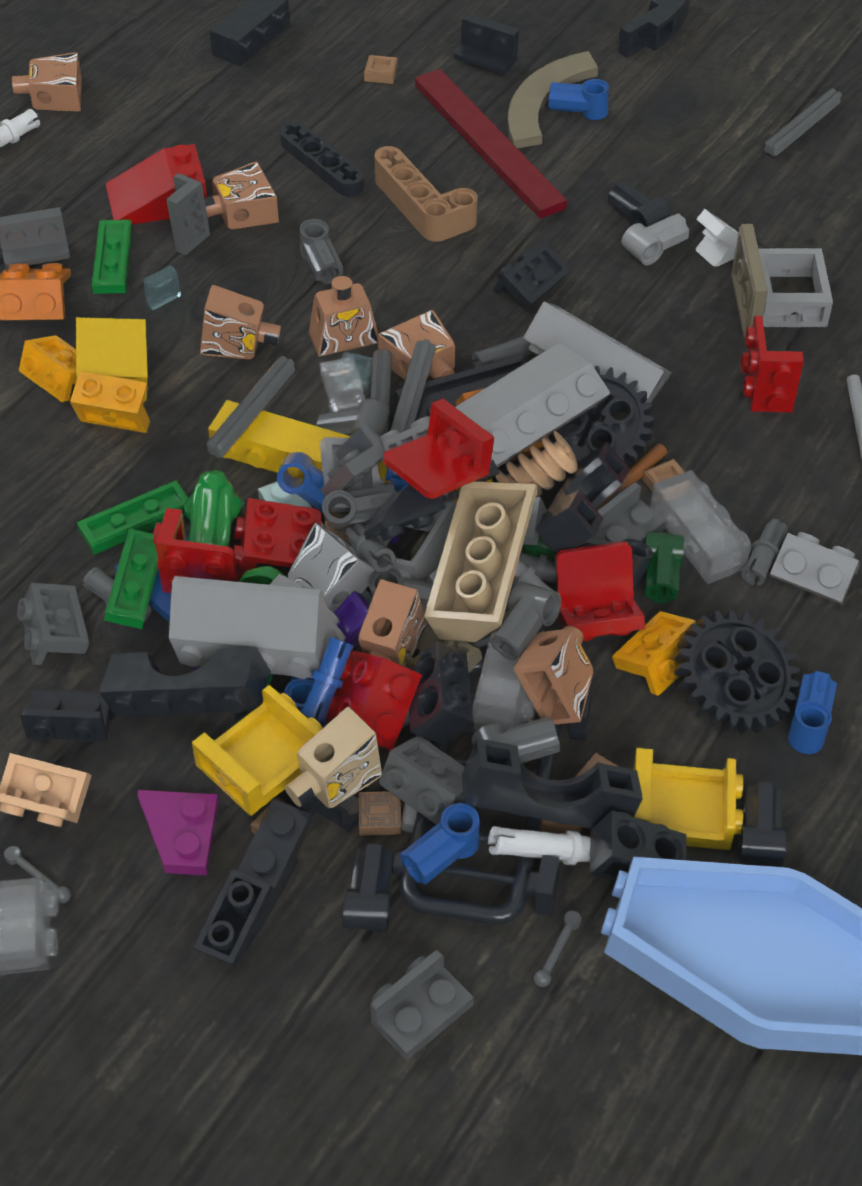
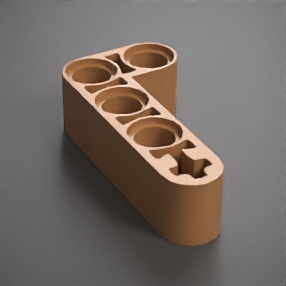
[374,146,478,242]

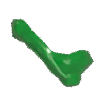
[184,470,245,547]

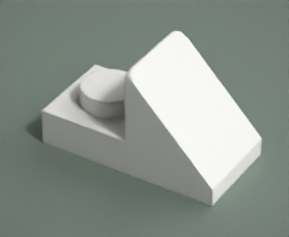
[696,209,738,267]

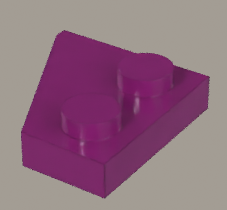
[137,790,219,876]

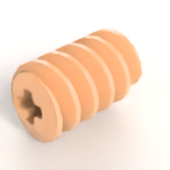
[496,431,578,497]

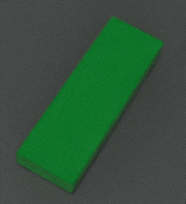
[92,220,133,294]
[77,480,189,555]
[104,528,158,629]

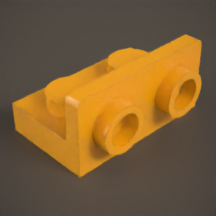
[19,335,76,402]
[70,371,150,433]
[612,611,696,696]

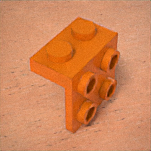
[0,263,71,320]

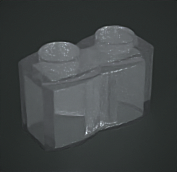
[0,877,58,975]

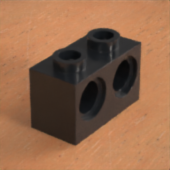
[405,641,474,744]
[590,810,687,882]

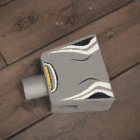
[288,523,375,612]

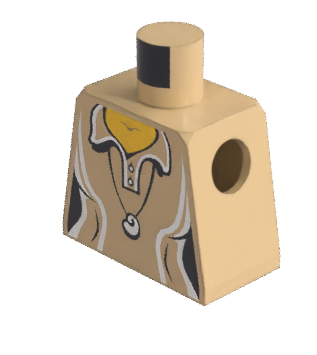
[285,707,382,808]

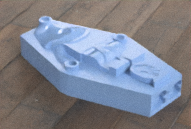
[601,857,862,1055]

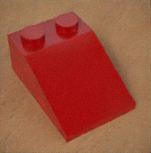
[106,144,207,225]

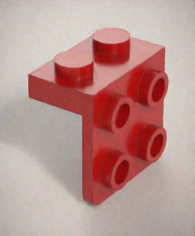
[740,316,804,413]
[383,399,495,499]
[233,498,321,581]
[153,508,238,593]
[555,541,645,641]
[325,650,422,750]

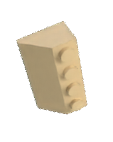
[424,481,538,642]

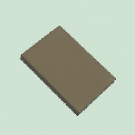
[731,224,768,340]

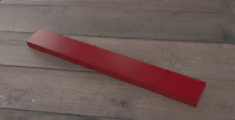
[415,69,567,219]

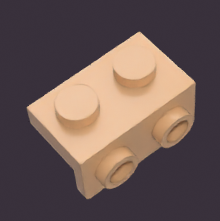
[0,753,92,827]

